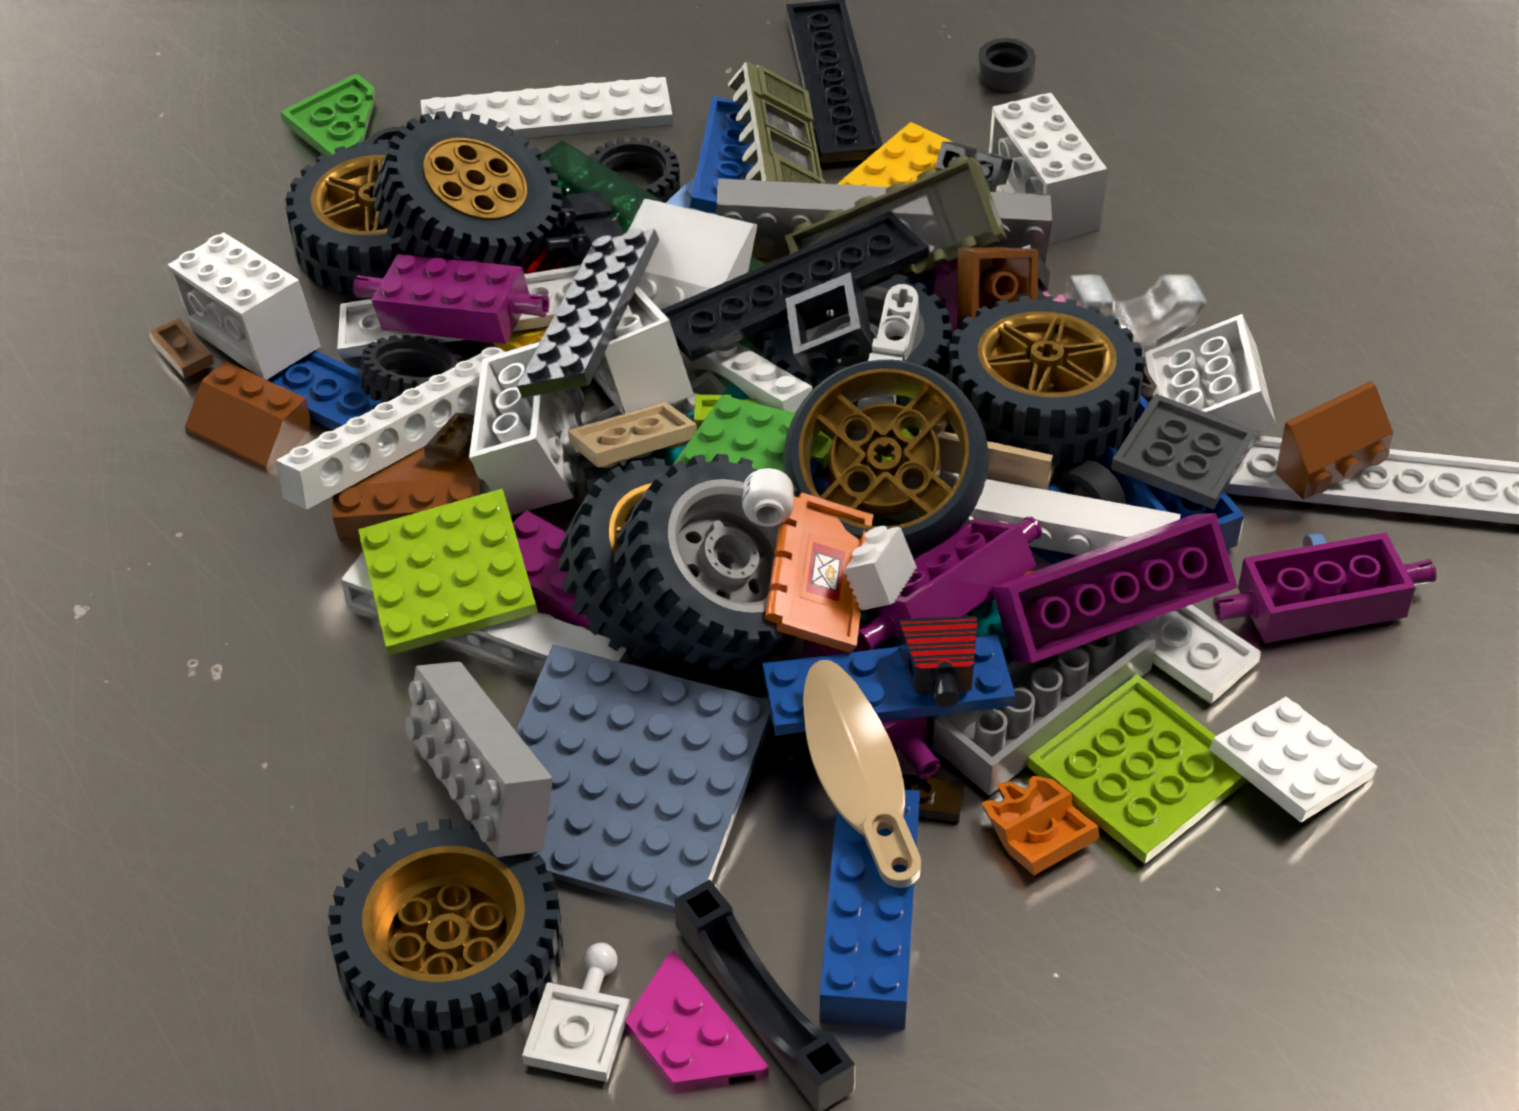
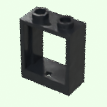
[786,272,873,379]

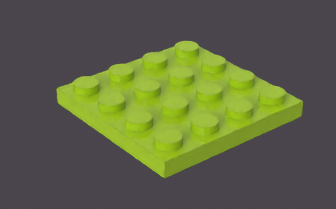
[358,488,538,655]
[1027,674,1248,864]

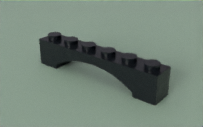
[674,879,855,1111]

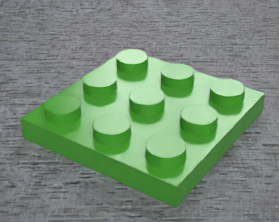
[674,395,795,473]

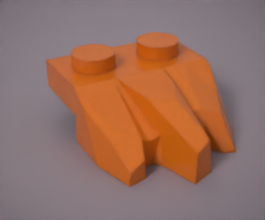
[982,776,1099,875]

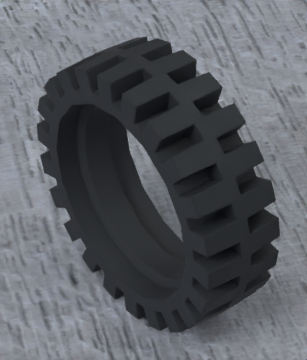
[585,137,680,219]
[360,335,464,403]

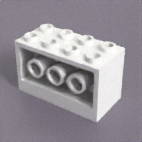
[989,93,1107,243]
[168,233,321,380]
[593,286,694,414]

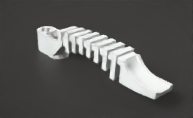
[850,284,919,515]

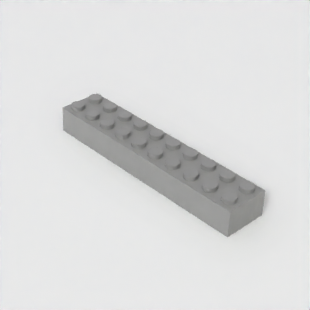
[716,179,1052,265]

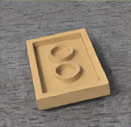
[567,402,697,468]

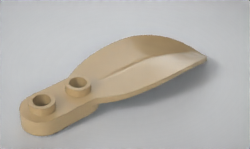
[803,660,921,888]

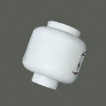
[742,468,794,527]

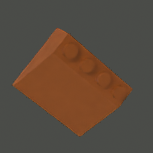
[332,447,484,539]

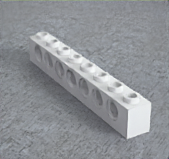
[276,347,505,510]

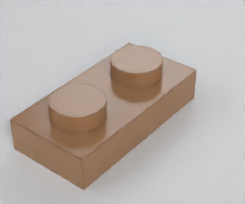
[149,317,214,378]

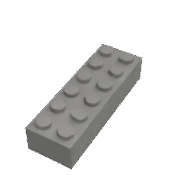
[933,625,1156,795]
[405,662,553,857]

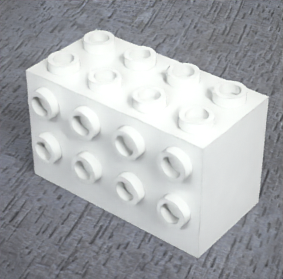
[469,342,585,516]

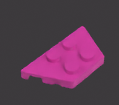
[625,950,769,1091]

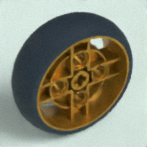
[783,359,989,556]

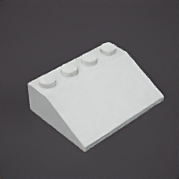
[628,199,757,310]
[1145,314,1276,432]

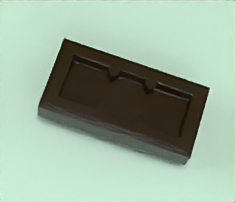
[424,412,475,464]
[902,774,965,823]

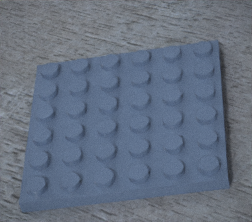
[475,645,772,913]

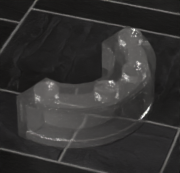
[1066,275,1207,353]

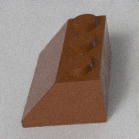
[957,247,1038,330]
[185,360,312,471]
[1275,381,1393,500]

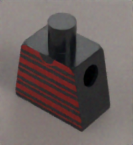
[899,616,977,707]

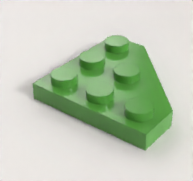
[280,73,376,156]

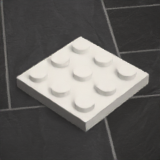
[1209,697,1378,822]

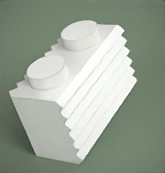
[843,526,917,610]

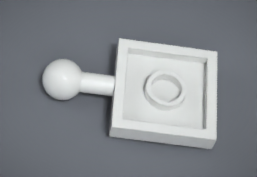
[522,943,630,1082]

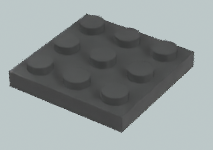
[1111,394,1257,510]

